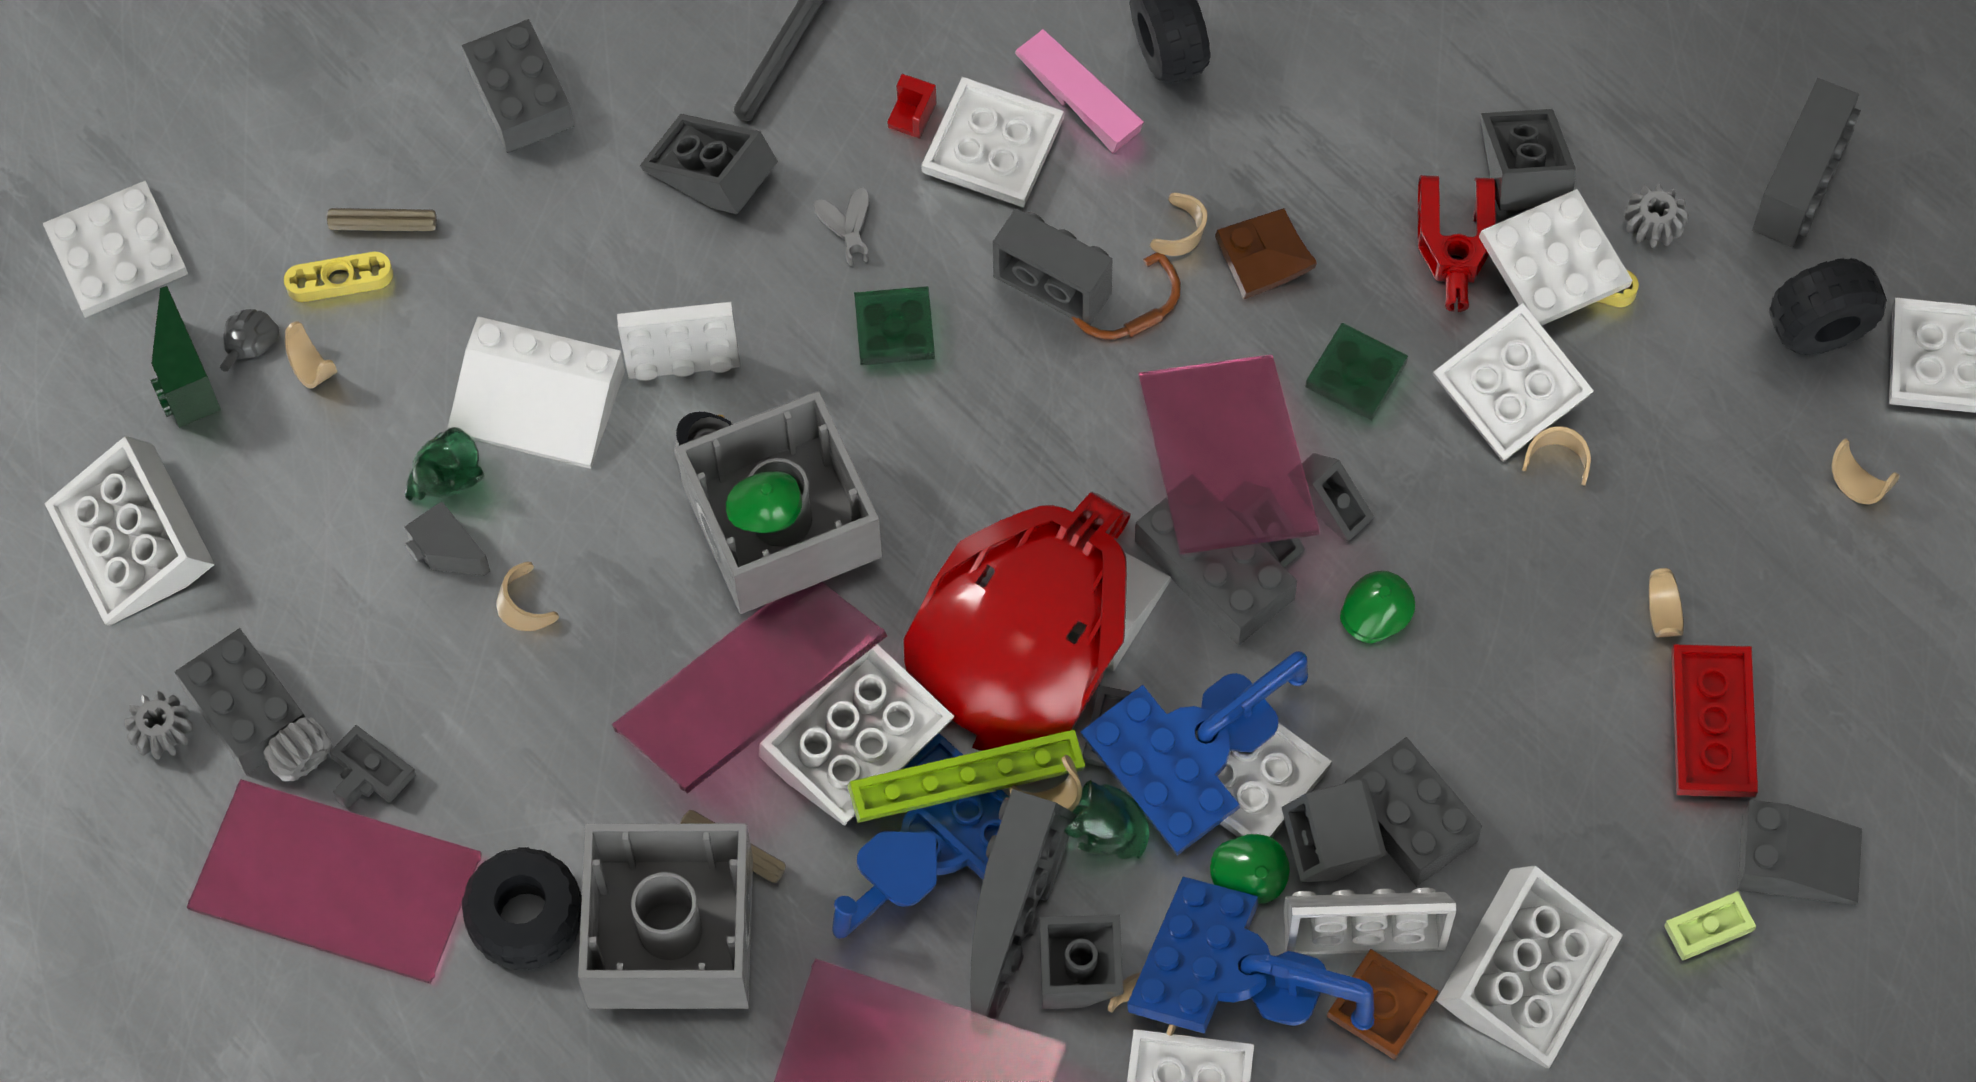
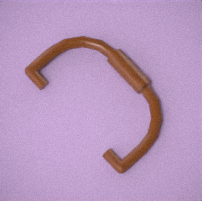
[1071,252,1181,340]

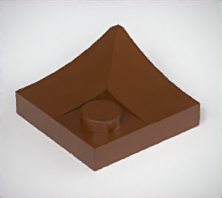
[1215,208,1317,299]

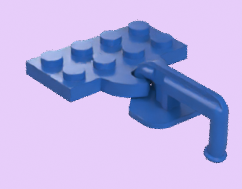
[1080,651,1308,856]
[832,733,1009,939]
[1127,877,1375,1034]

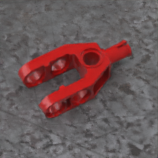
[1418,175,1495,312]

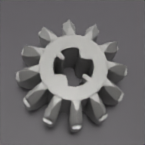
[1624,183,1689,249]
[124,691,193,760]
[263,718,333,782]

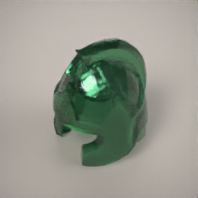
[405,427,485,501]
[1064,780,1149,859]

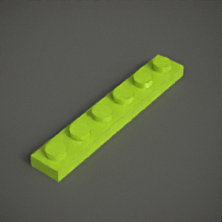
[847,729,1085,823]

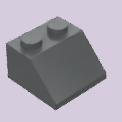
[1040,915,1124,1009]

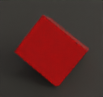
[887,74,937,139]

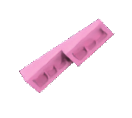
[1015,29,1144,154]

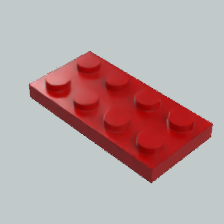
[1671,644,1758,798]

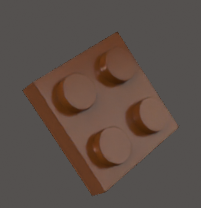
[1327,949,1439,1060]

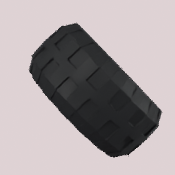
[1129,0,1211,84]
[1769,258,1887,355]
[462,847,582,970]

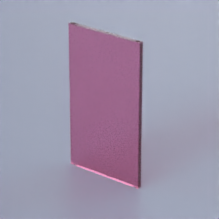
[1138,354,1319,554]
[611,582,887,794]
[187,779,482,984]
[774,958,1067,1082]

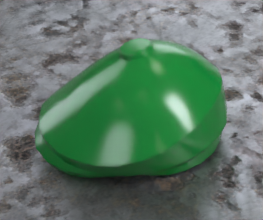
[726,471,802,533]
[1340,570,1415,643]
[1210,834,1290,904]

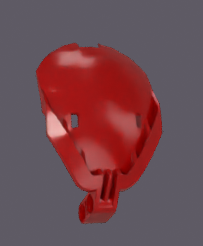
[904,492,1131,751]

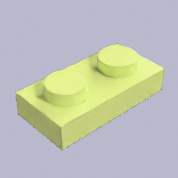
[1664,891,1756,961]

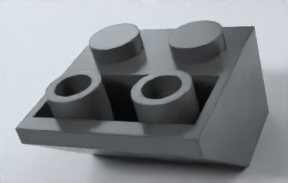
[1281,779,1387,882]

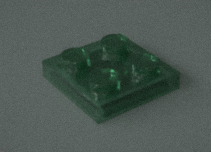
[854,286,935,365]
[1305,323,1408,421]

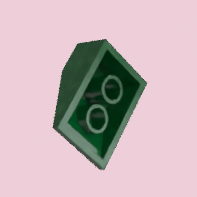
[150,286,221,428]

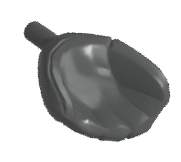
[220,309,279,372]

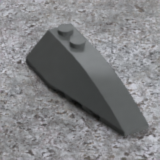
[970,789,1077,1037]

